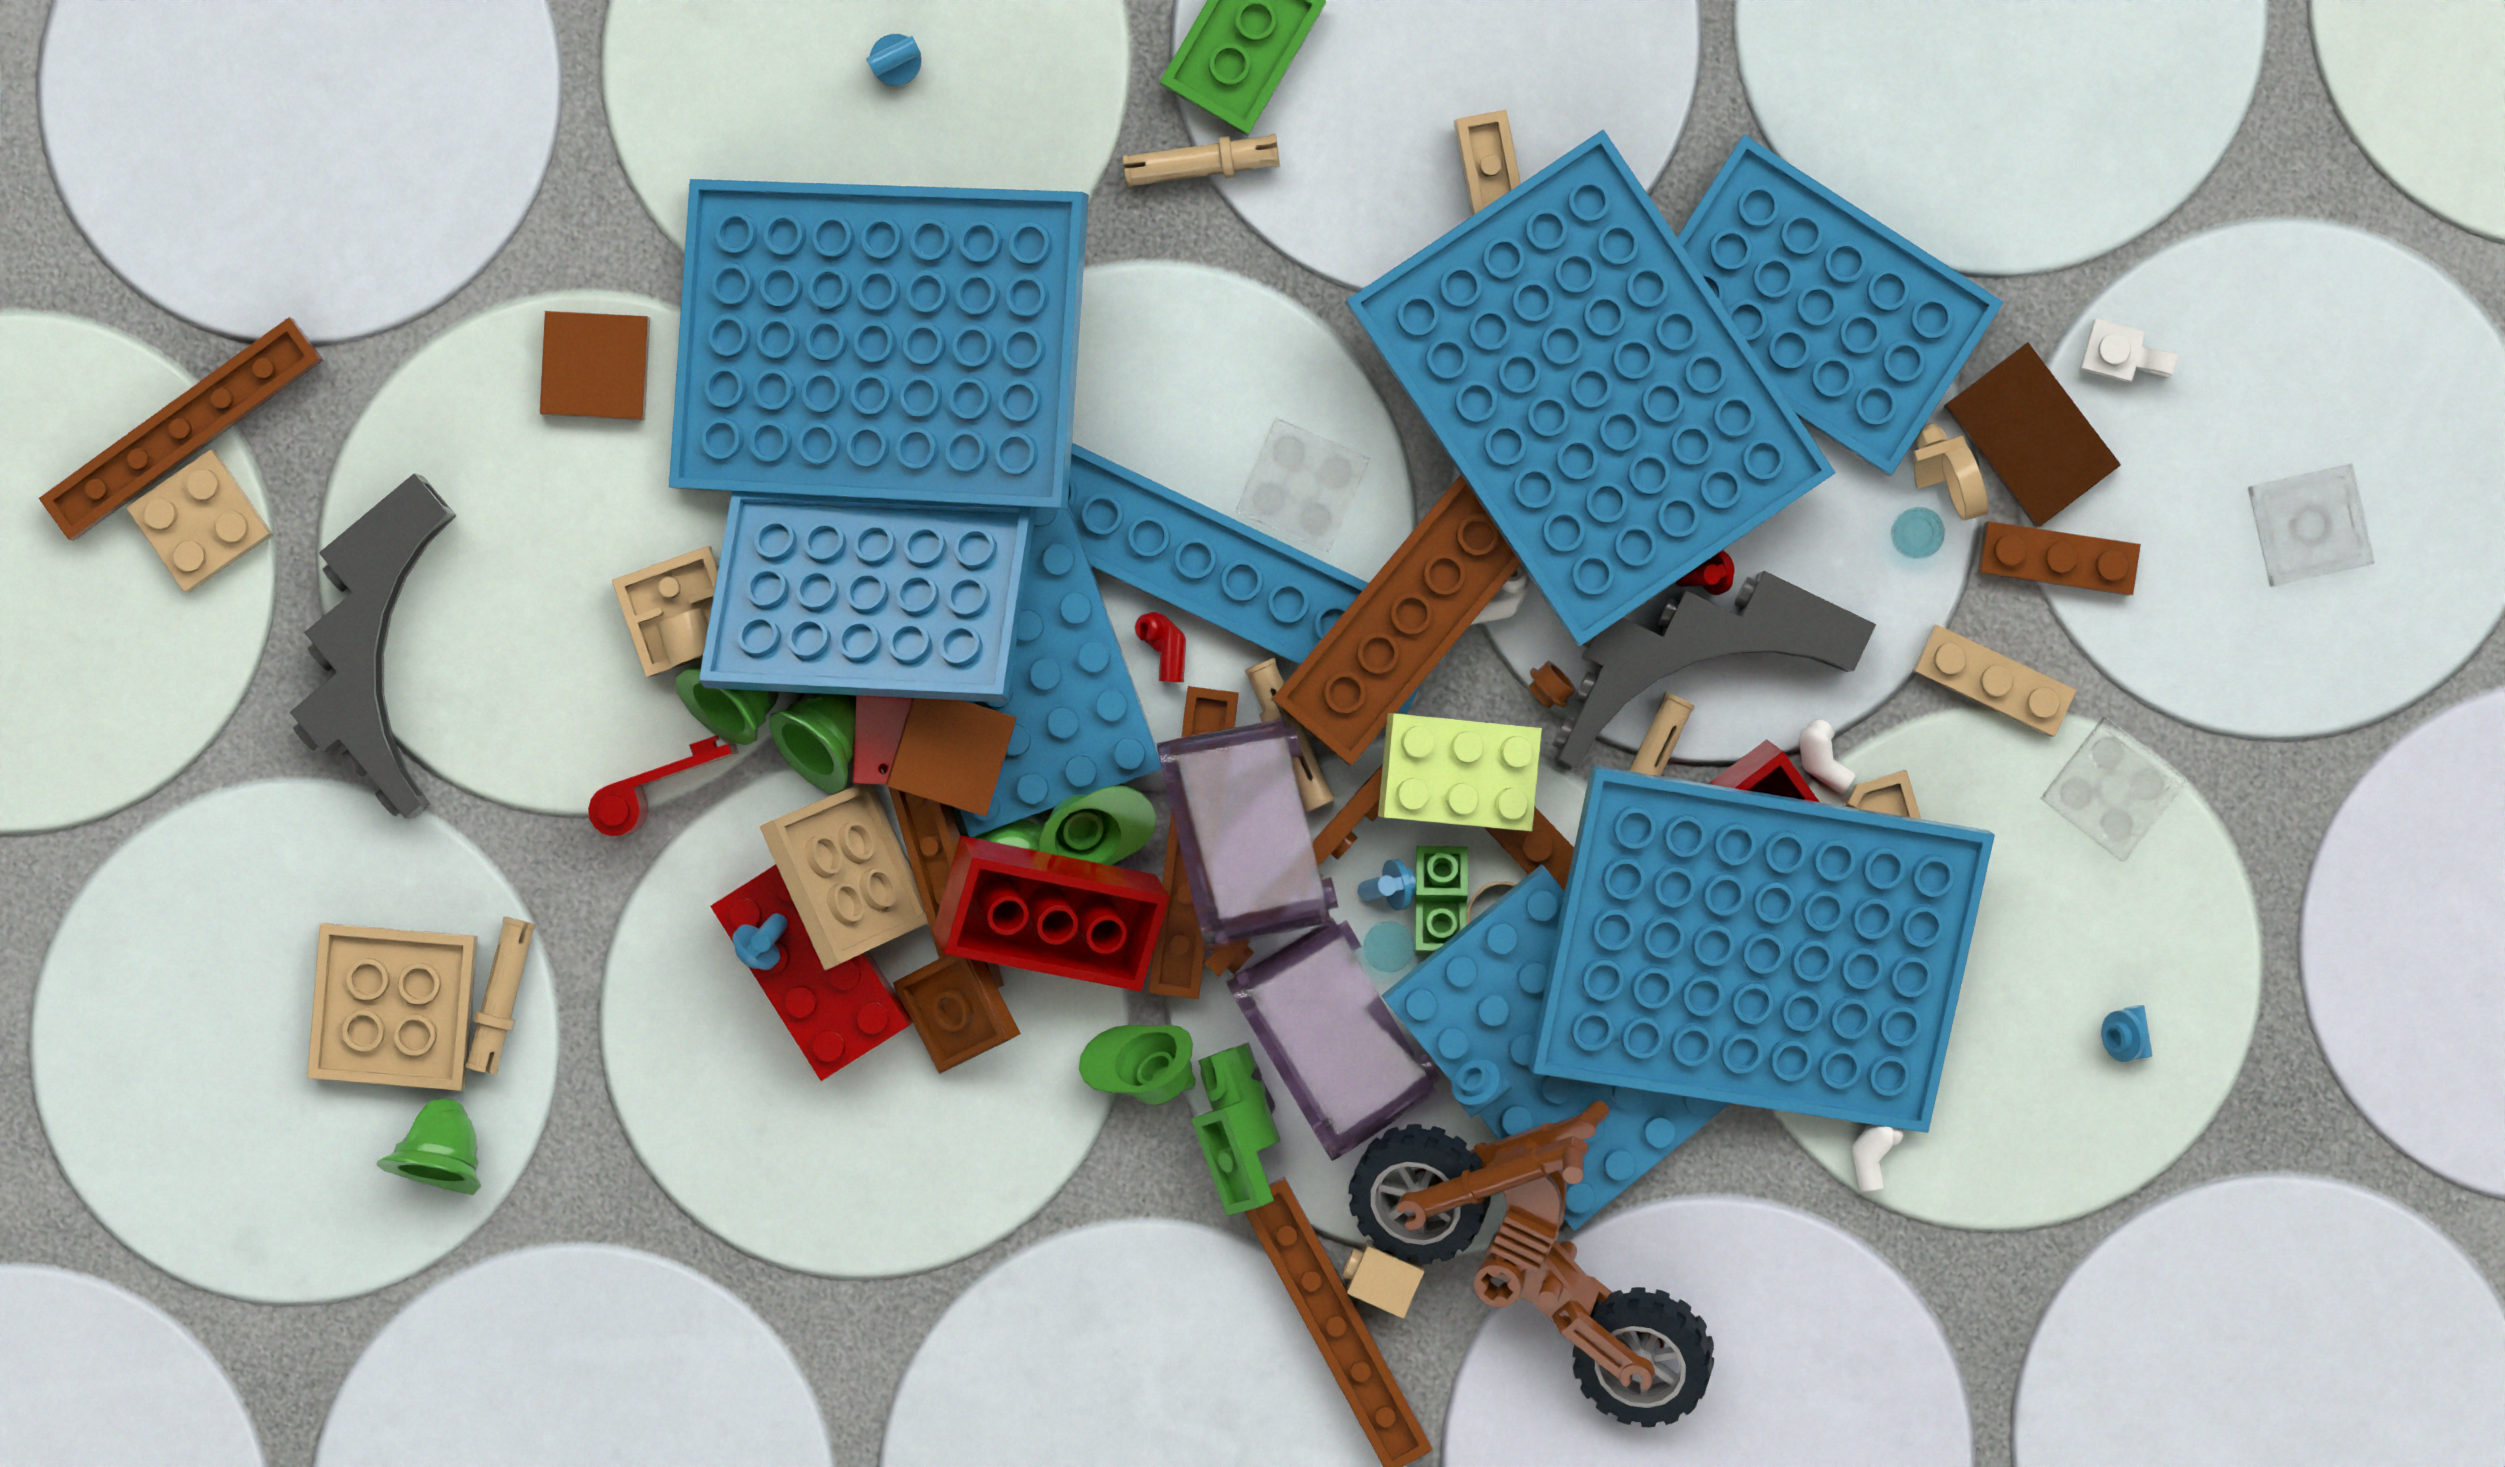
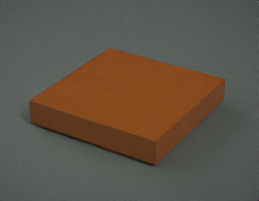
[540,311,650,420]
[885,698,1017,817]
[893,955,1021,1074]

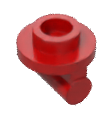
[1675,550,1735,595]

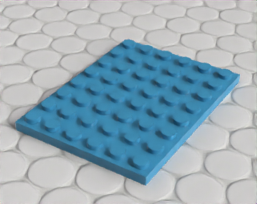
[1345,129,1836,647]
[669,179,1089,509]
[1529,765,1995,1133]

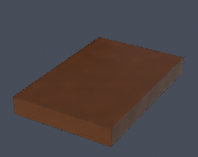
[1943,342,2121,528]

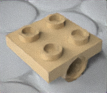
[612,546,719,678]

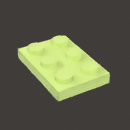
[1378,713,1542,831]

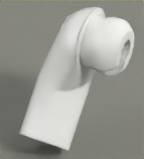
[1470,565,1530,625]
[1799,719,1856,795]
[1852,1124,1903,1192]

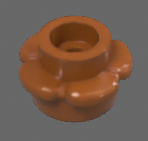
[1529,661,1576,708]

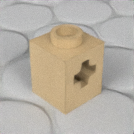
[1341,1240,1425,1319]

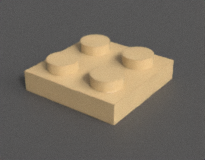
[126,449,273,593]

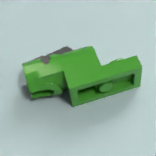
[1191,1042,1281,1216]

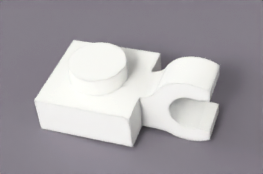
[2079,318,2179,383]

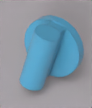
[866,34,922,86]
[1357,859,1416,911]
[733,913,788,970]
[2101,1005,2153,1062]
[1452,1059,1513,1118]

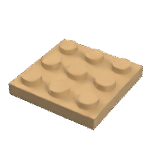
[759,784,928,970]
[307,923,478,1091]

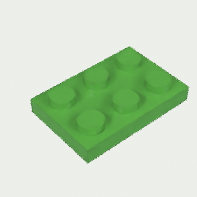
[1159,0,1326,137]

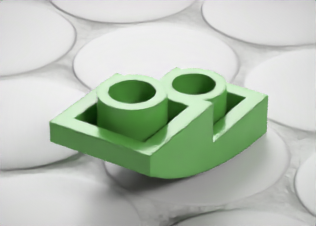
[1415,846,1468,956]

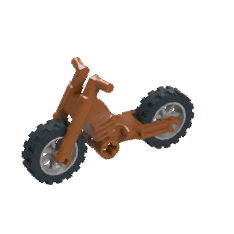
[1348,1101,1714,1428]

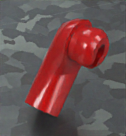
[1134,612,1186,683]

